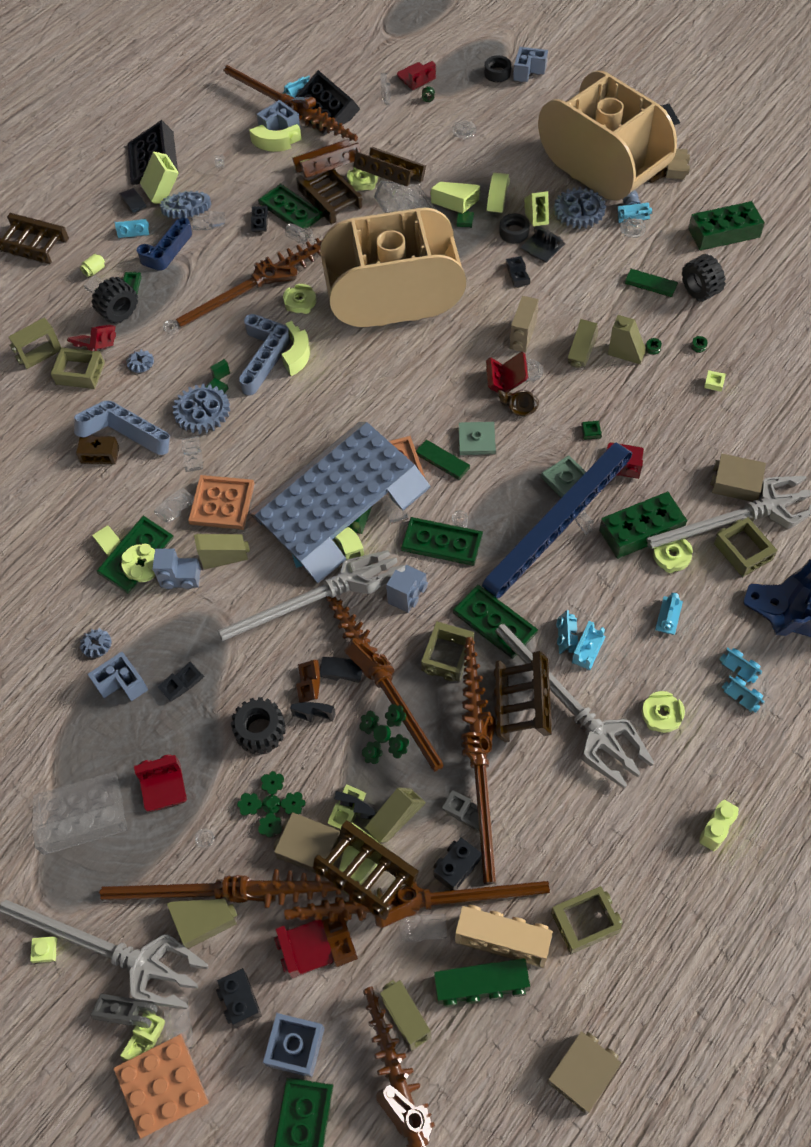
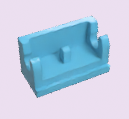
[572,621,606,670]

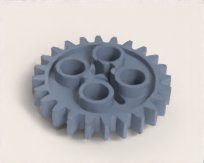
[554,187,606,229]
[160,190,211,219]
[173,384,230,434]

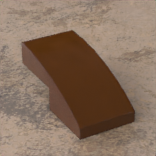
[296,660,320,703]
[322,915,358,967]

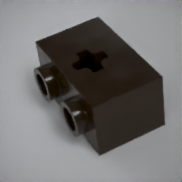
[76,435,119,464]

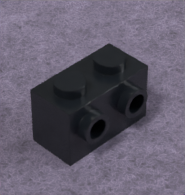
[433,837,482,891]
[216,968,262,1028]

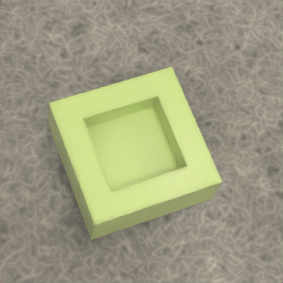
[704,370,726,392]
[30,936,57,963]

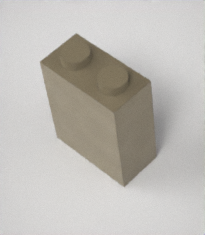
[510,296,539,352]
[710,453,766,502]
[273,812,341,874]
[547,1031,621,1115]

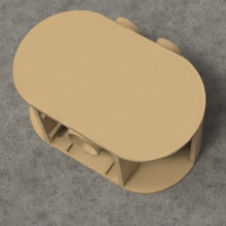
[538,70,677,200]
[320,208,466,327]

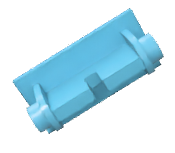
[283,76,310,97]
[618,203,652,223]
[115,219,149,238]
[655,593,683,635]
[556,610,578,654]
[719,648,762,683]
[722,676,765,713]

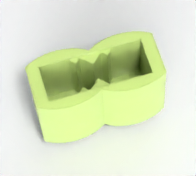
[700,800,739,851]

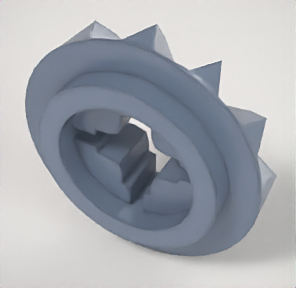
[126,349,154,373]
[80,628,112,658]

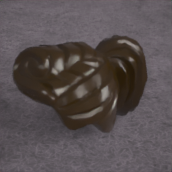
[498,390,539,416]

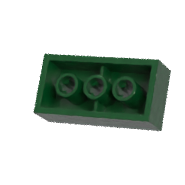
[688,201,765,251]
[599,491,687,559]

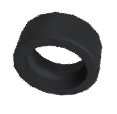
[484,55,512,82]
[499,213,530,244]

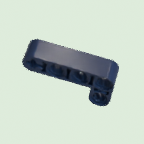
[136,217,192,271]

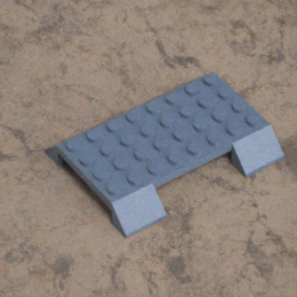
[249,422,431,583]

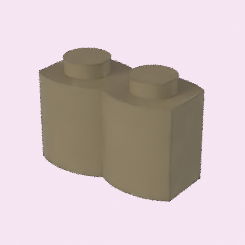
[666,148,690,180]

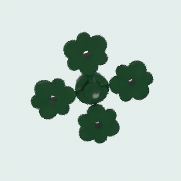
[359,704,409,764]
[237,771,306,838]

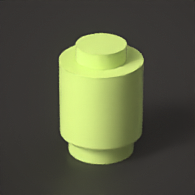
[80,254,105,277]

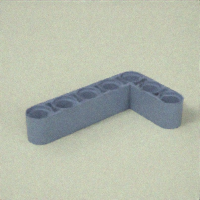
[239,314,290,396]
[74,401,170,455]

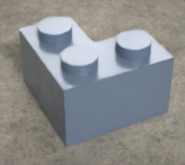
[513,47,548,82]
[257,100,301,131]
[152,549,201,589]
[386,565,428,613]
[88,652,148,701]

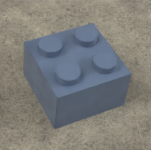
[263,1013,325,1078]

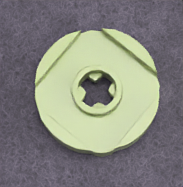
[347,168,378,191]
[283,284,316,314]
[653,539,693,573]
[121,544,155,582]
[642,691,685,733]

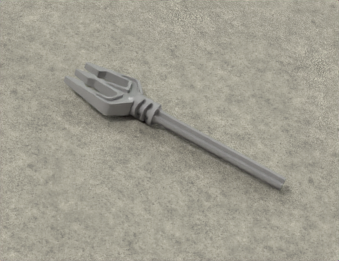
[646,476,811,549]
[218,550,405,641]
[495,624,654,788]
[0,899,208,1009]

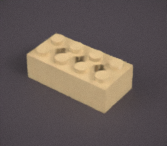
[455,905,553,968]

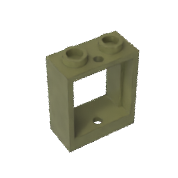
[8,317,61,369]
[51,348,105,389]
[714,517,778,577]
[421,621,474,682]
[551,886,623,955]
[380,980,431,1051]

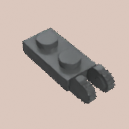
[90,994,158,1028]

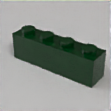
[434,958,531,1007]

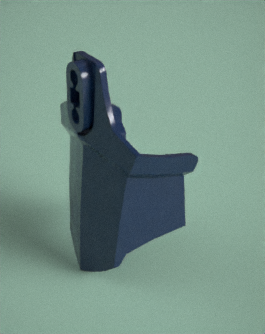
[743,559,811,637]

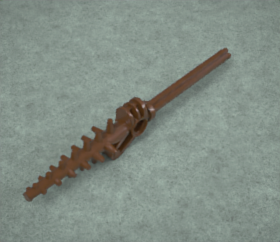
[223,65,358,142]
[176,238,322,328]
[325,596,443,772]
[461,637,496,884]
[99,869,360,908]
[284,881,550,928]
[363,986,435,1147]

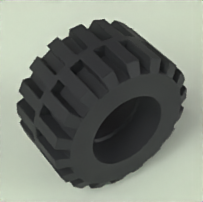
[682,254,726,302]
[91,277,138,324]
[231,697,286,754]

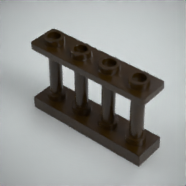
[353,147,426,186]
[296,168,363,225]
[0,213,69,264]
[494,651,552,743]
[313,820,419,920]

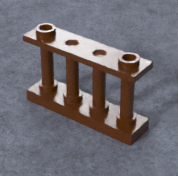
[292,139,361,178]

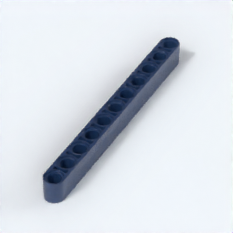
[482,442,632,599]

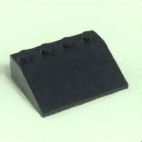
[294,70,360,135]
[127,120,178,185]

